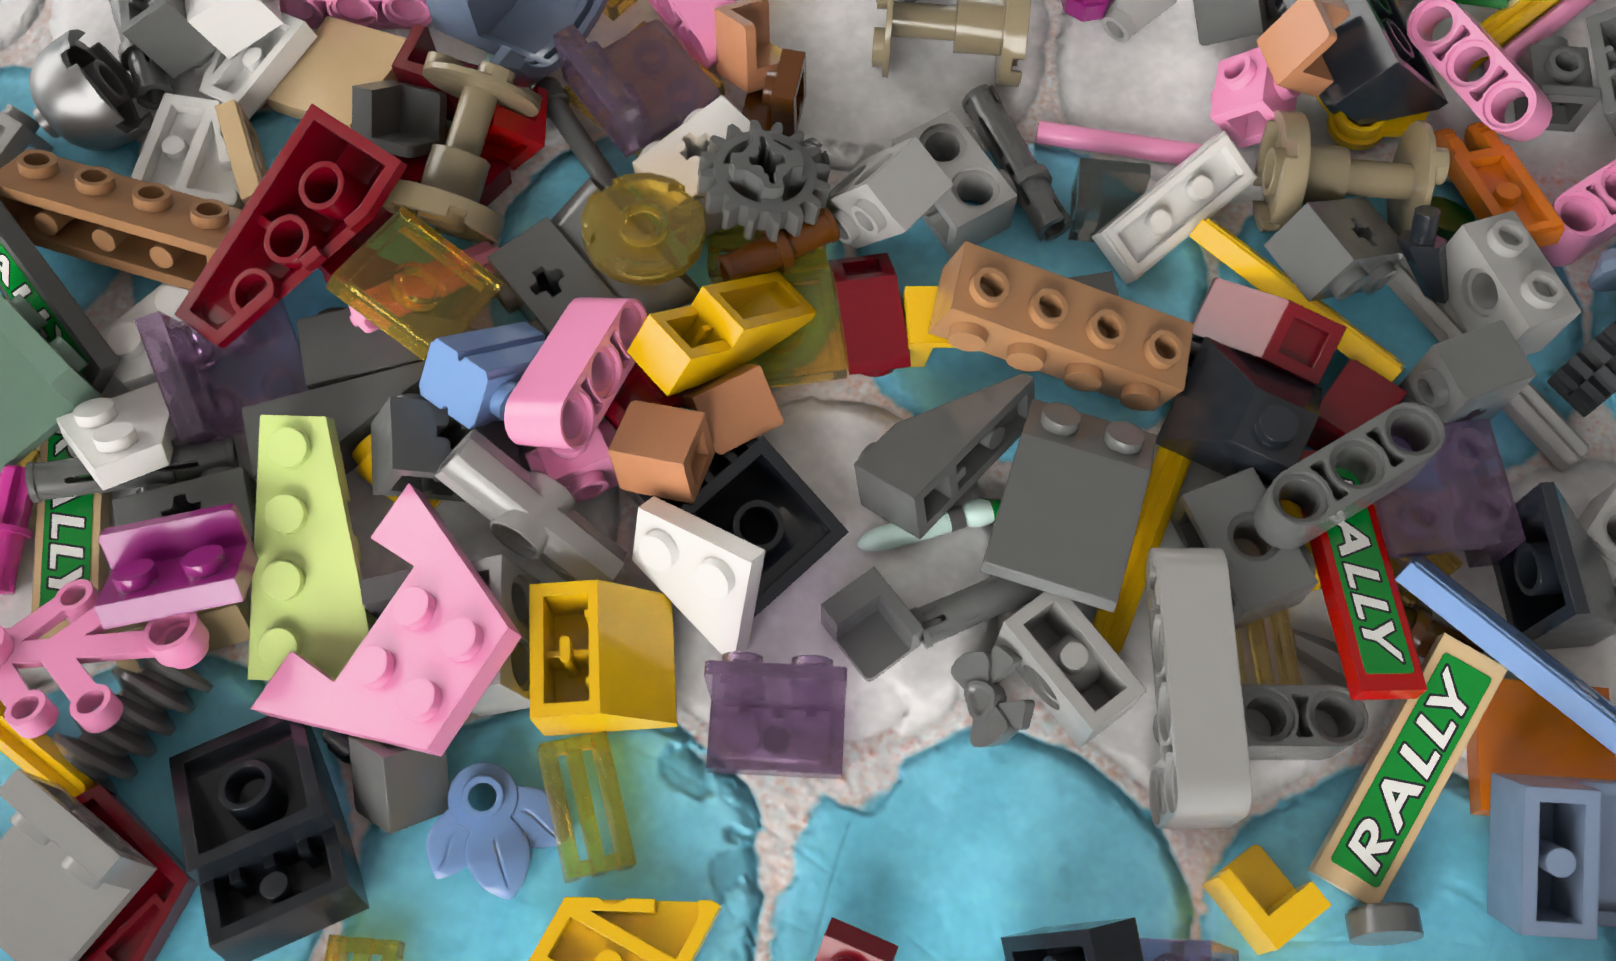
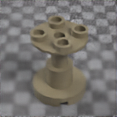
[872,0,1031,87]
[382,51,542,245]
[1253,110,1450,237]

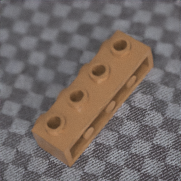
[0,148,242,290]
[928,241,1194,411]

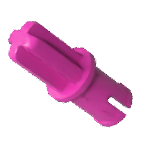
[0,465,34,595]

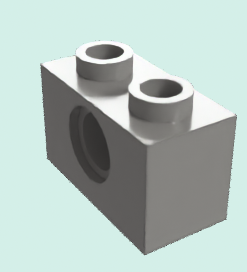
[1446,210,1582,356]
[995,592,1147,748]

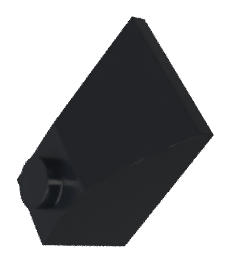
[1156,336,1323,486]
[1484,482,1616,650]

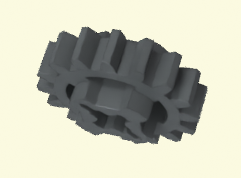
[697,120,831,242]

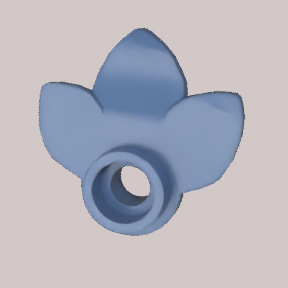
[426,762,568,900]

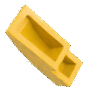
[627,271,817,397]

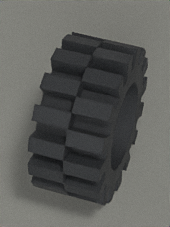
[1547,321,1616,418]

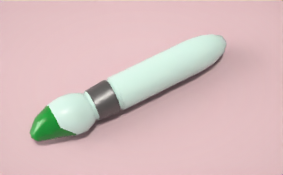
[857,498,1001,552]

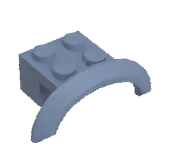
[426,0,608,88]
[1487,773,1616,940]

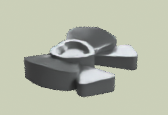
[951,645,1035,747]

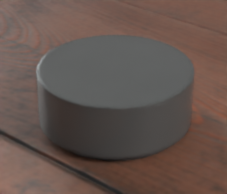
[1345,902,1424,946]

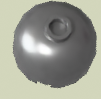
[29,29,153,151]

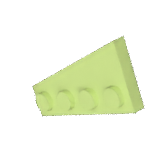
[247,415,376,680]

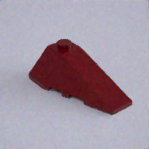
[174,104,408,349]

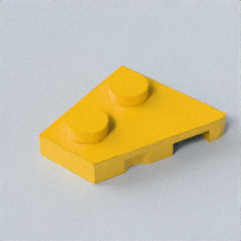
[529,897,722,961]

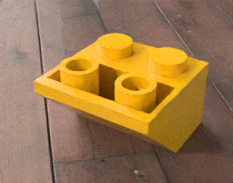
[529,579,678,736]

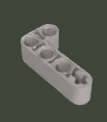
[1146,548,1252,829]

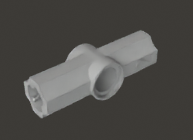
[434,429,627,582]

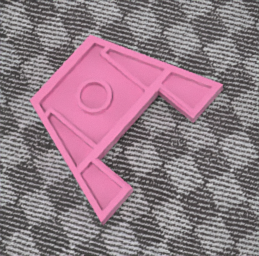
[250,483,522,757]

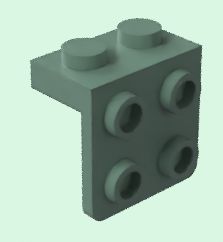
[0,293,101,473]

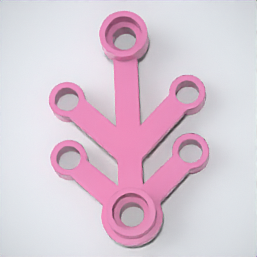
[0,579,209,738]

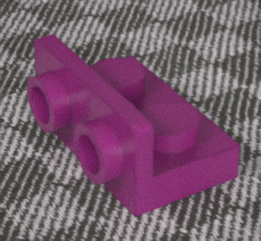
[94,503,258,630]

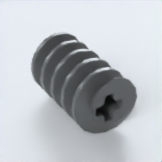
[51,657,214,794]

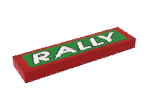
[1299,451,1428,700]

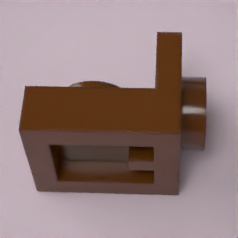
[742,48,806,137]

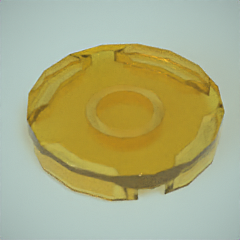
[581,172,706,286]

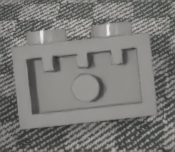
[0,769,158,961]

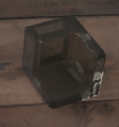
[1068,157,1151,242]

